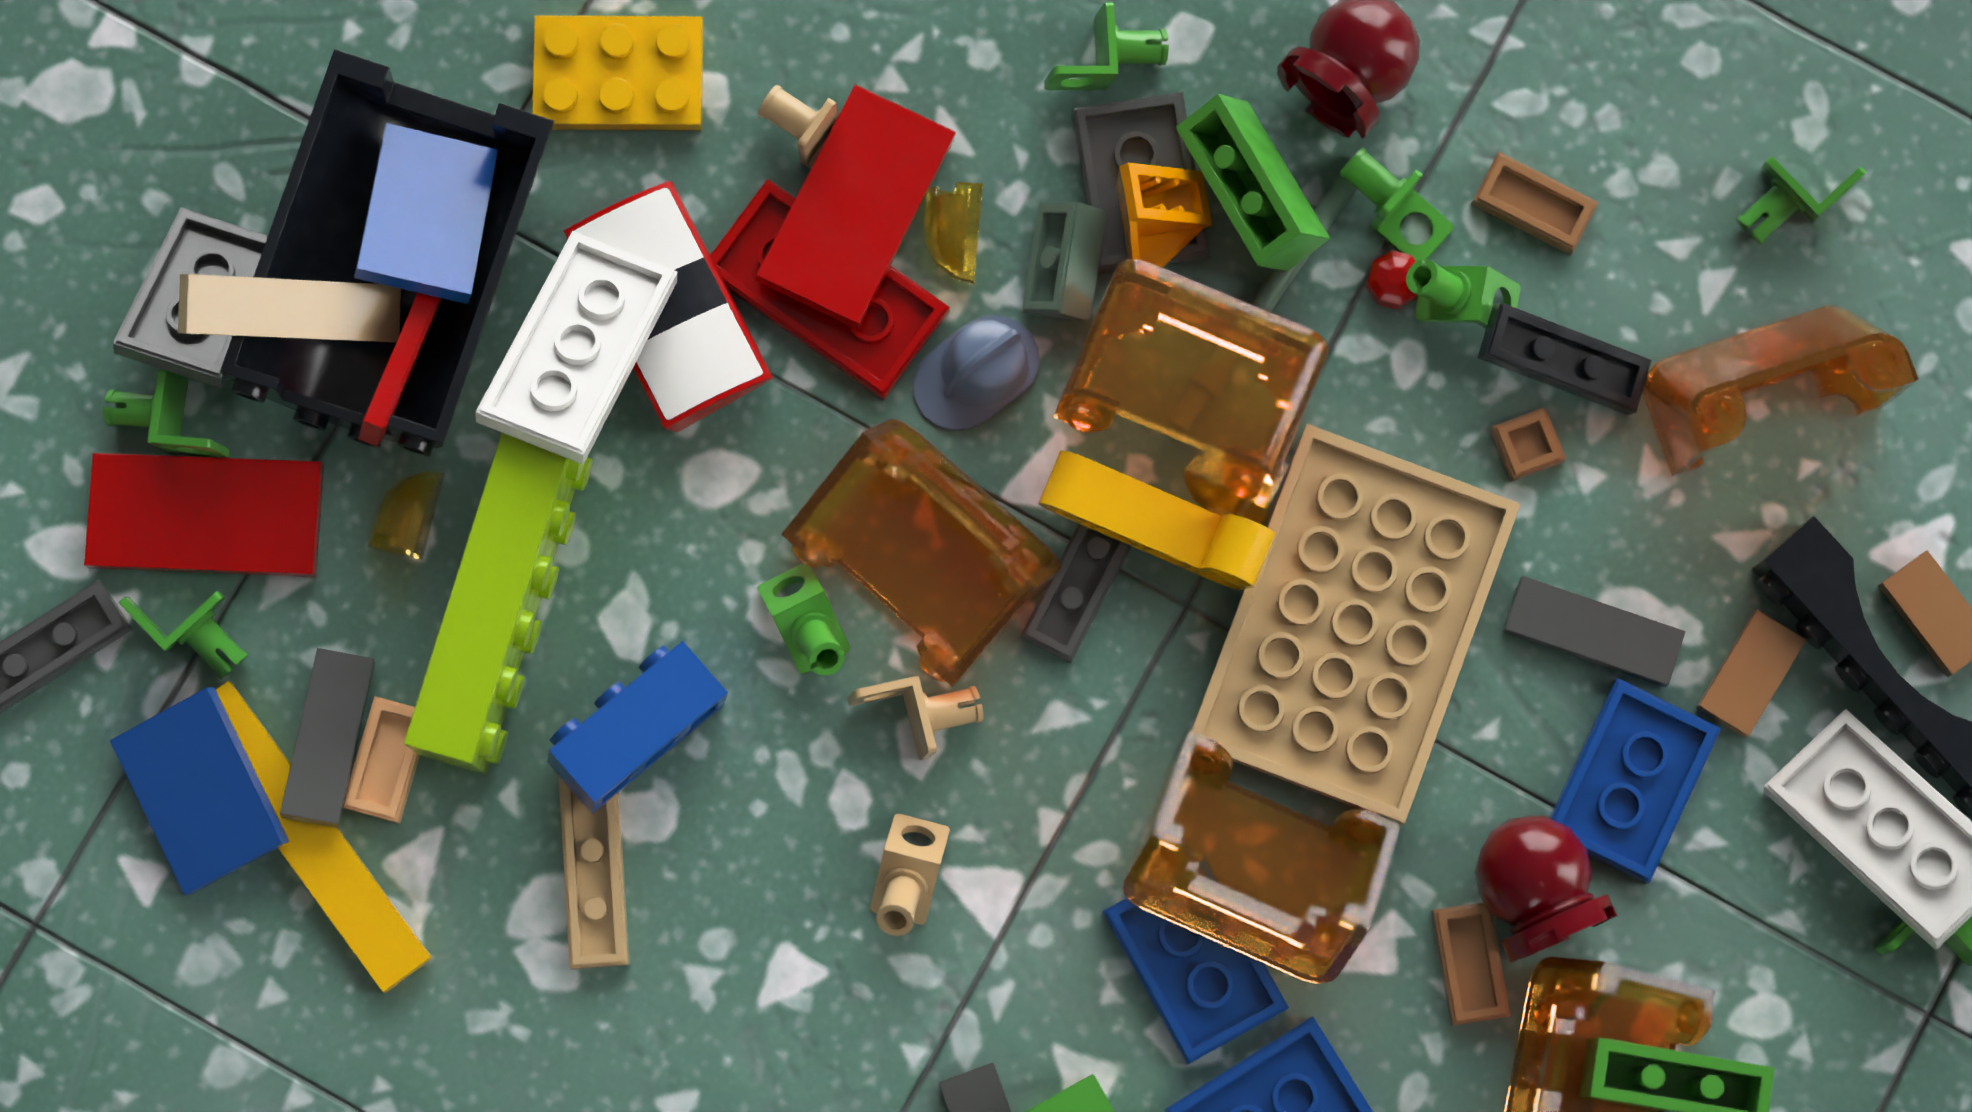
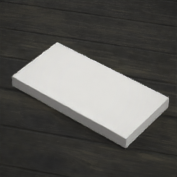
[475,231,678,464]
[1764,709,1972,950]

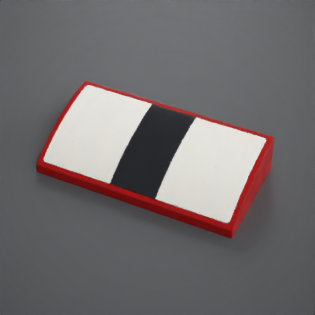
[564,180,774,433]

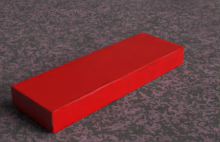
[358,293,442,447]

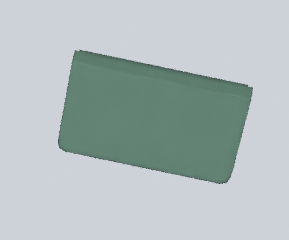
[1022,202,1106,320]

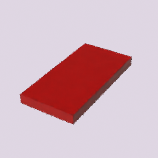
[756,84,956,330]
[711,179,950,400]
[84,453,324,577]

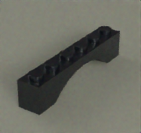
[1752,516,1972,819]

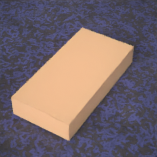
[343,696,420,824]

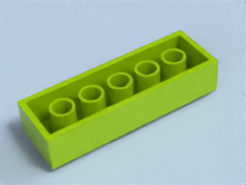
[404,433,593,775]

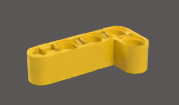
[1038,450,1275,590]

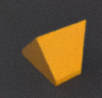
[1116,163,1212,294]

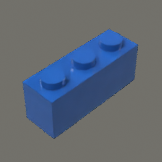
[547,641,728,814]

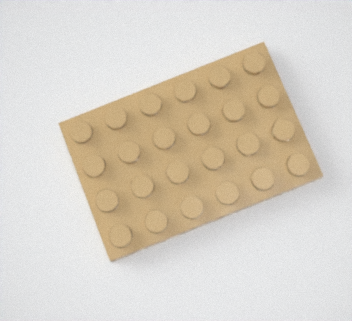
[1186,424,1521,825]

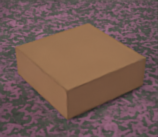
[1490,407,1566,482]

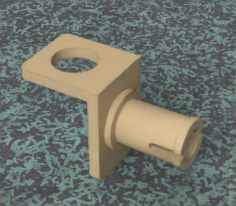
[758,85,838,169]
[847,675,983,760]
[870,814,950,936]

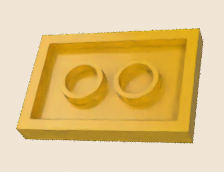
[532,15,704,131]

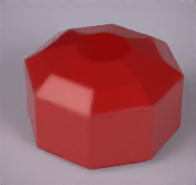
[1366,251,1418,310]

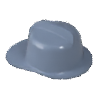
[913,315,1040,431]

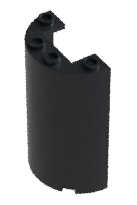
[220,49,554,456]

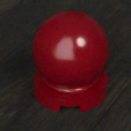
[1277,0,1420,138]
[1475,816,1618,963]

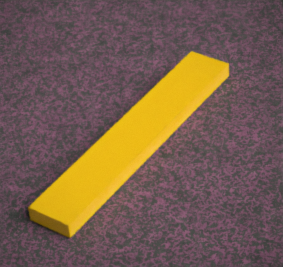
[216,680,433,993]

